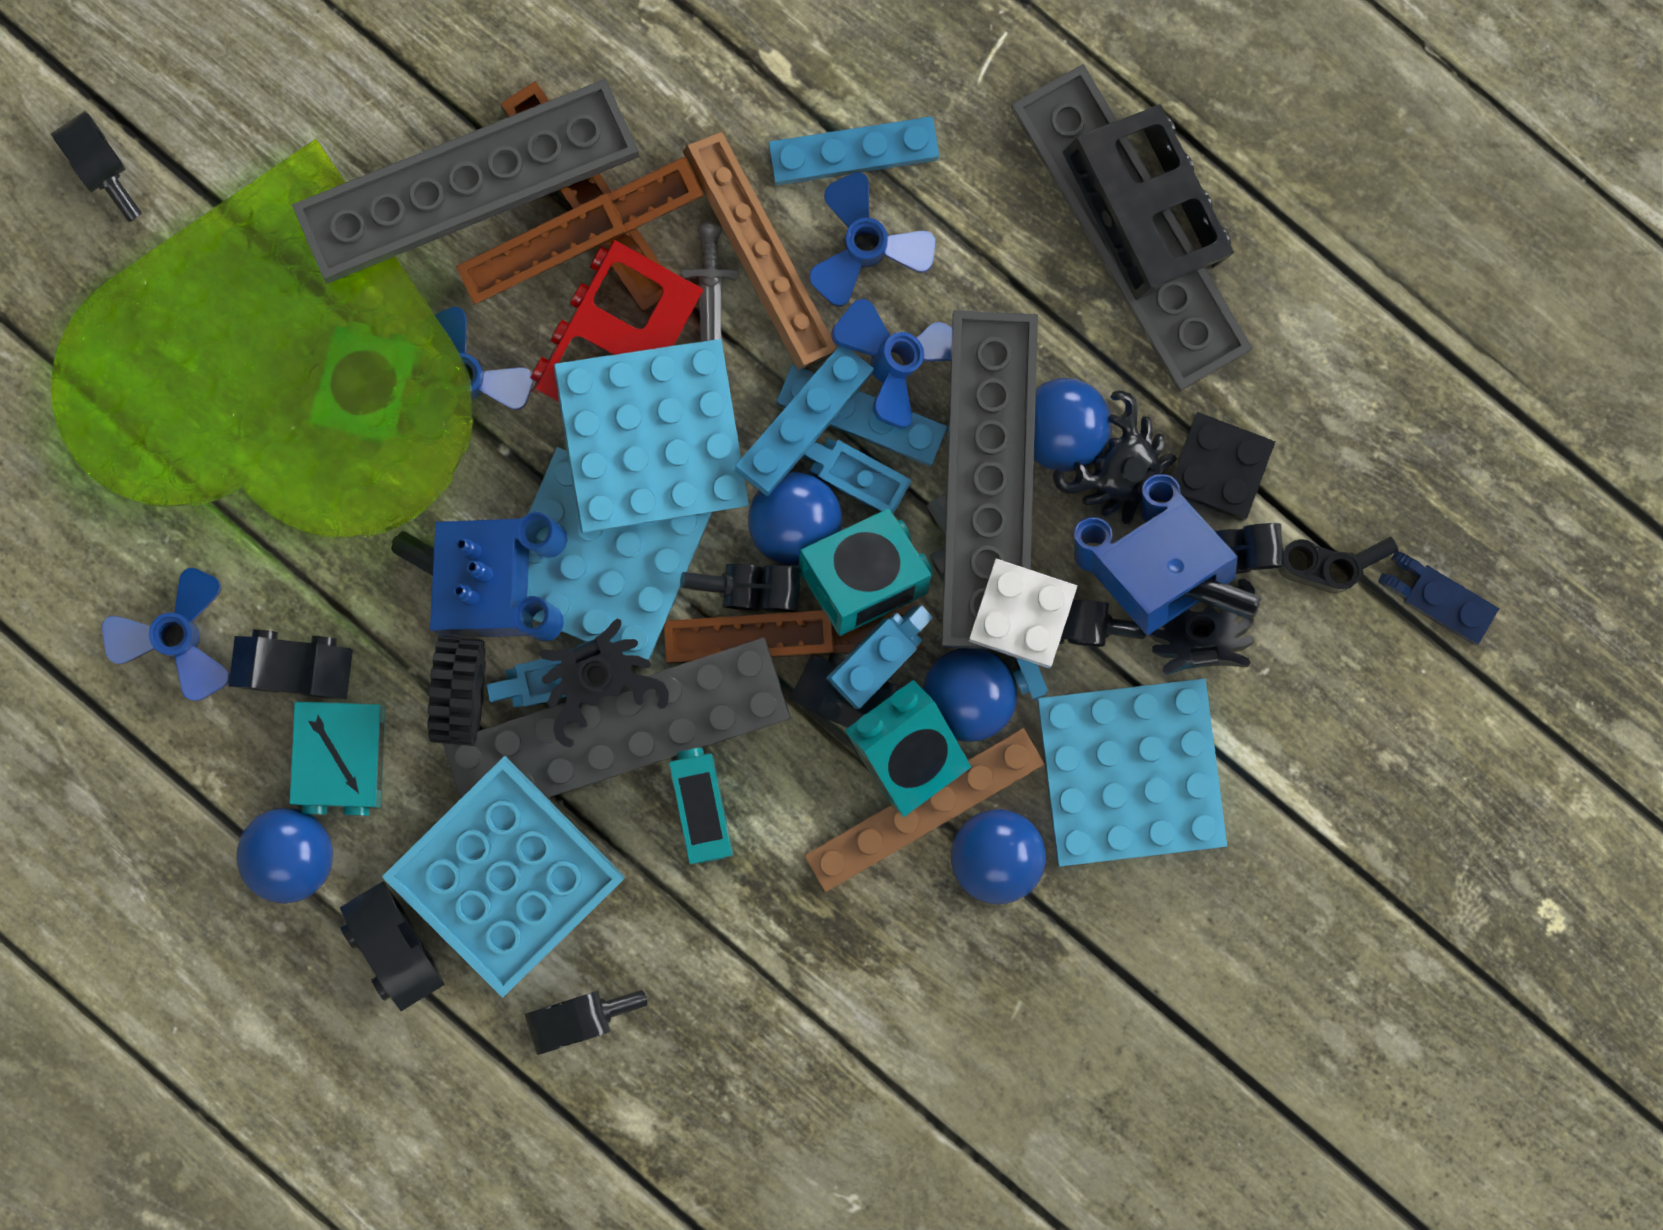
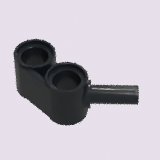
[51,110,142,222]
[1215,523,1285,574]
[1278,537,1398,594]
[680,564,802,612]
[1059,600,1146,647]
[524,990,647,1055]

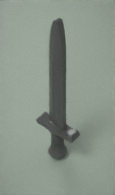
[680,221,739,342]

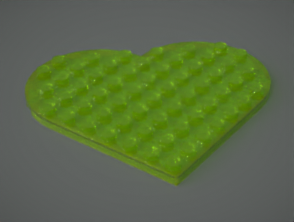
[51,139,473,539]

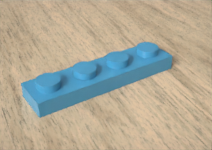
[769,116,940,186]
[735,346,874,497]
[776,364,947,467]

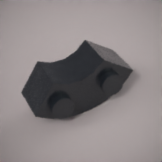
[228,629,353,699]
[789,654,901,728]
[339,881,445,1011]

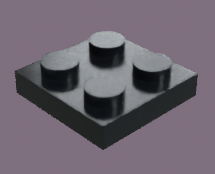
[1172,412,1276,521]

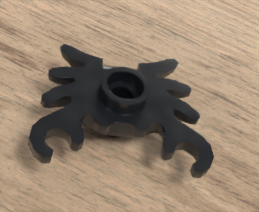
[1053,390,1177,524]
[1148,578,1255,675]
[539,618,669,748]

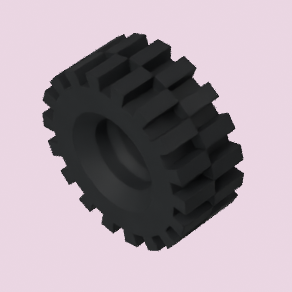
[427,636,486,746]

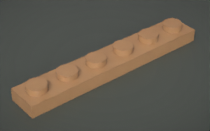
[683,132,837,371]
[804,728,1045,892]

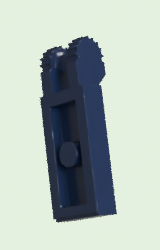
[1378,551,1500,645]

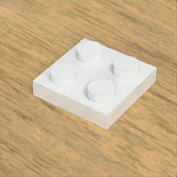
[968,558,1077,669]

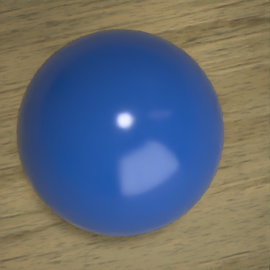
[1034,378,1112,472]
[748,472,842,567]
[923,648,1018,742]
[236,808,333,904]
[951,809,1046,905]

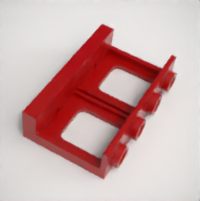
[530,240,704,403]

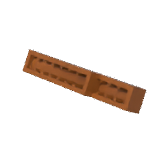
[501,81,662,312]
[456,157,705,305]
[664,606,923,663]

